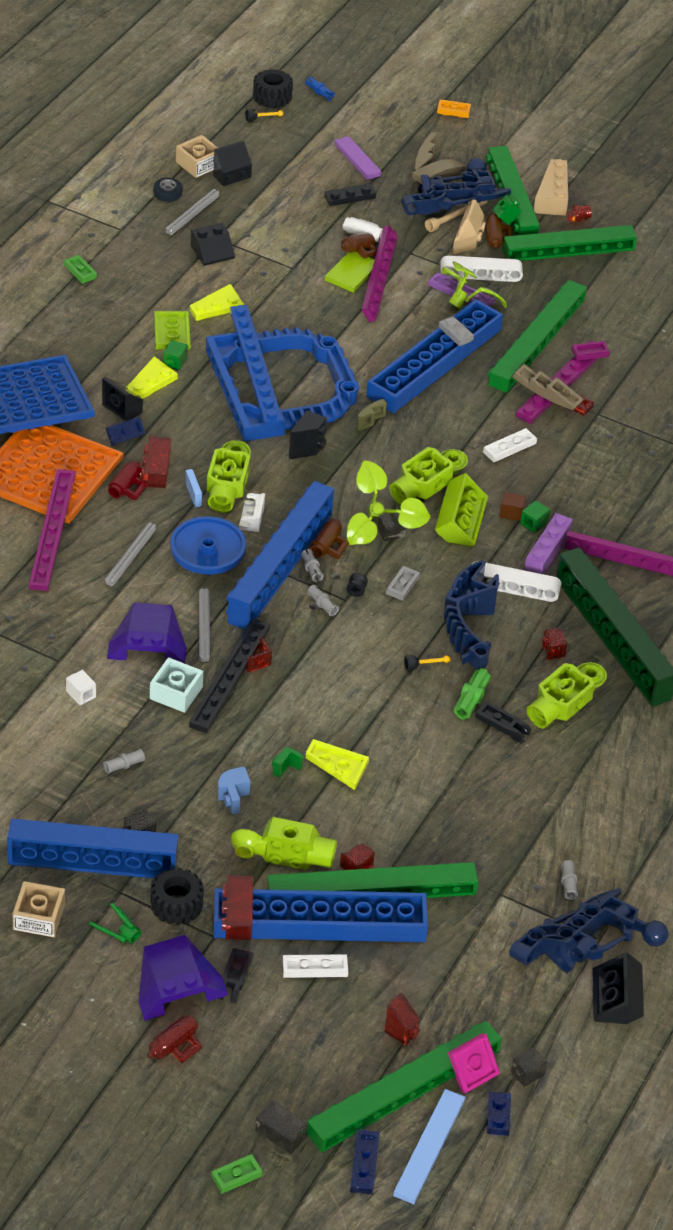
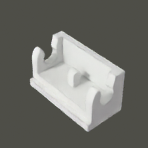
[239,493,265,532]

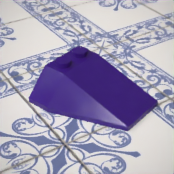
[107,602,187,664]
[139,935,228,1021]

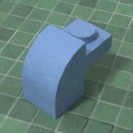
[218,767,250,814]

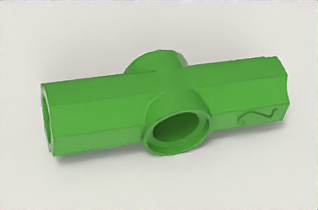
[454,668,491,720]

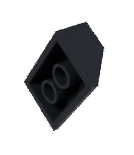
[593,952,644,1024]

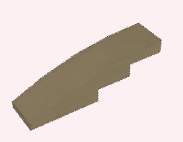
[413,132,438,183]
[412,159,466,184]
[513,364,584,410]

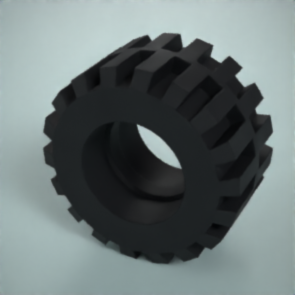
[253,69,293,108]
[150,868,204,925]

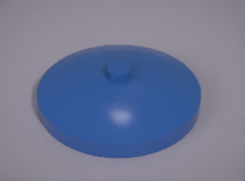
[170,516,246,574]

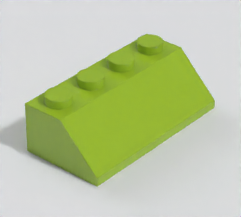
[435,473,488,547]

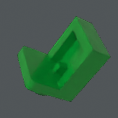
[272,746,303,778]

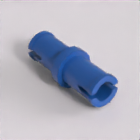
[305,76,335,101]

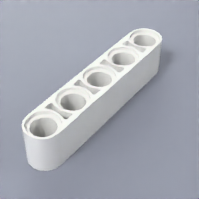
[440,256,523,282]
[472,561,561,602]

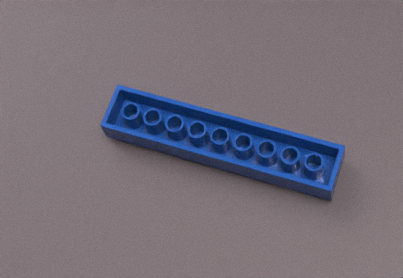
[366,299,503,413]
[226,481,334,630]
[214,888,428,942]

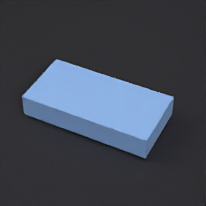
[185,469,202,508]

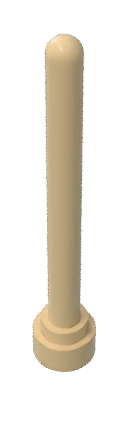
[425,200,488,232]

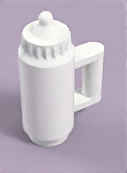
[343,217,383,242]

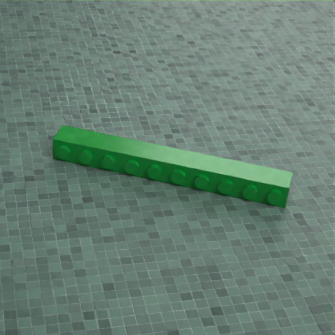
[488,280,587,393]
[267,862,478,898]
[306,1021,502,1153]

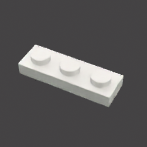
[483,428,537,462]
[282,954,348,978]

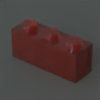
[141,436,171,488]
[222,875,253,940]

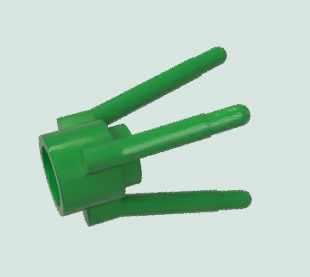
[89,903,142,944]

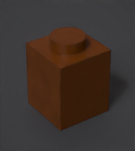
[499,492,528,521]

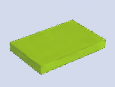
[325,252,375,293]
[154,311,191,350]

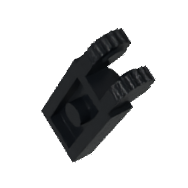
[475,701,531,743]
[218,948,254,1003]

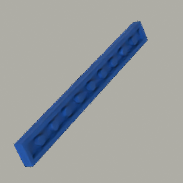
[230,305,283,427]

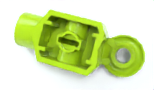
[207,440,251,513]
[389,447,468,505]
[526,662,607,729]
[231,817,337,870]

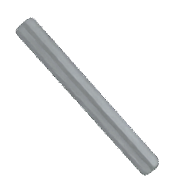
[165,189,219,236]
[105,522,156,586]
[199,588,210,662]

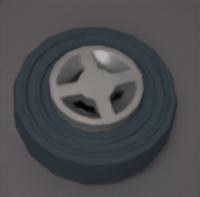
[153,177,183,202]

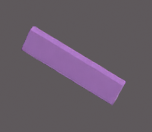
[335,136,381,180]
[428,272,495,307]

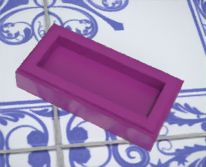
[571,341,610,361]

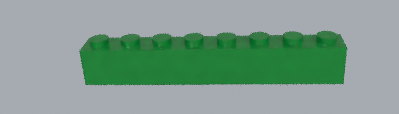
[485,146,540,235]
[502,225,637,261]

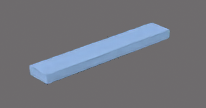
[393,1089,465,1204]

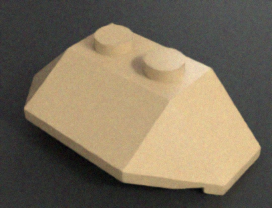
[453,200,486,255]

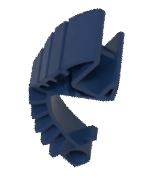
[444,560,499,670]

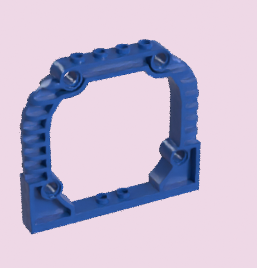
[206,327,359,441]

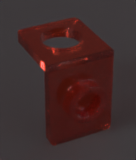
[247,638,272,672]

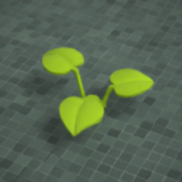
[441,261,507,309]
[346,461,430,545]

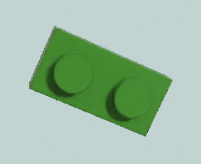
[64,255,97,284]
[211,1154,263,1194]

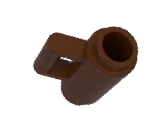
[486,214,513,248]
[341,233,377,258]
[310,519,349,559]

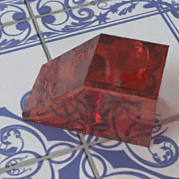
[384,992,420,1046]

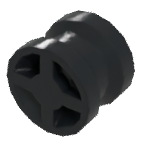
[346,573,368,597]

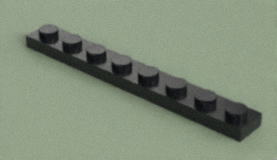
[189,618,270,733]

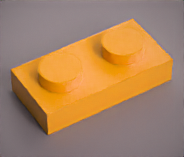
[437,99,471,118]

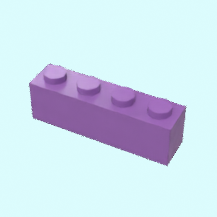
[524,513,573,575]

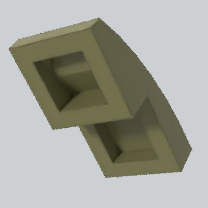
[357,399,387,431]

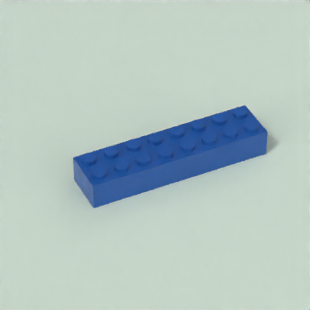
[7,819,178,878]

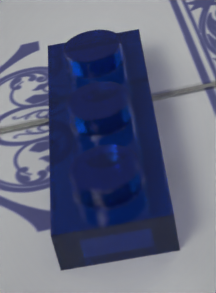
[350,1129,380,1195]

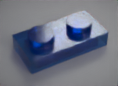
[105,417,146,445]
[487,1092,511,1136]

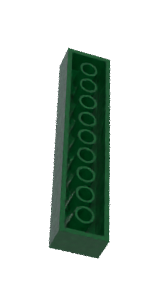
[556,547,673,707]

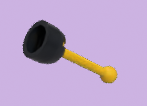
[245,109,283,122]
[404,655,450,671]

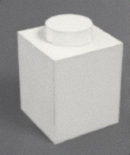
[66,670,96,705]

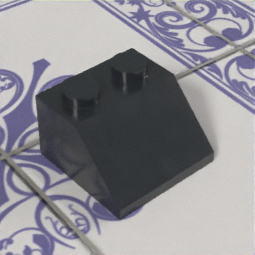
[213,141,252,186]
[191,223,235,266]
[102,377,143,422]
[289,410,328,459]

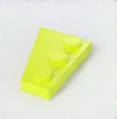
[189,284,244,321]
[127,356,178,399]
[305,739,369,790]

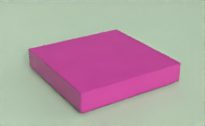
[448,1033,500,1093]

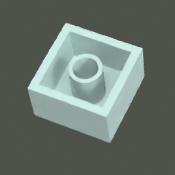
[150,657,204,713]

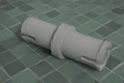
[301,549,323,582]
[307,585,339,616]
[103,749,145,774]
[561,860,578,900]

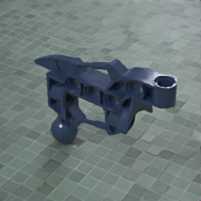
[401,158,512,215]
[509,889,669,973]

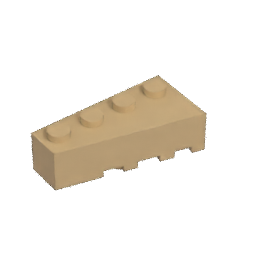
[534,159,568,216]

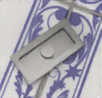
[439,316,474,346]
[386,566,420,601]

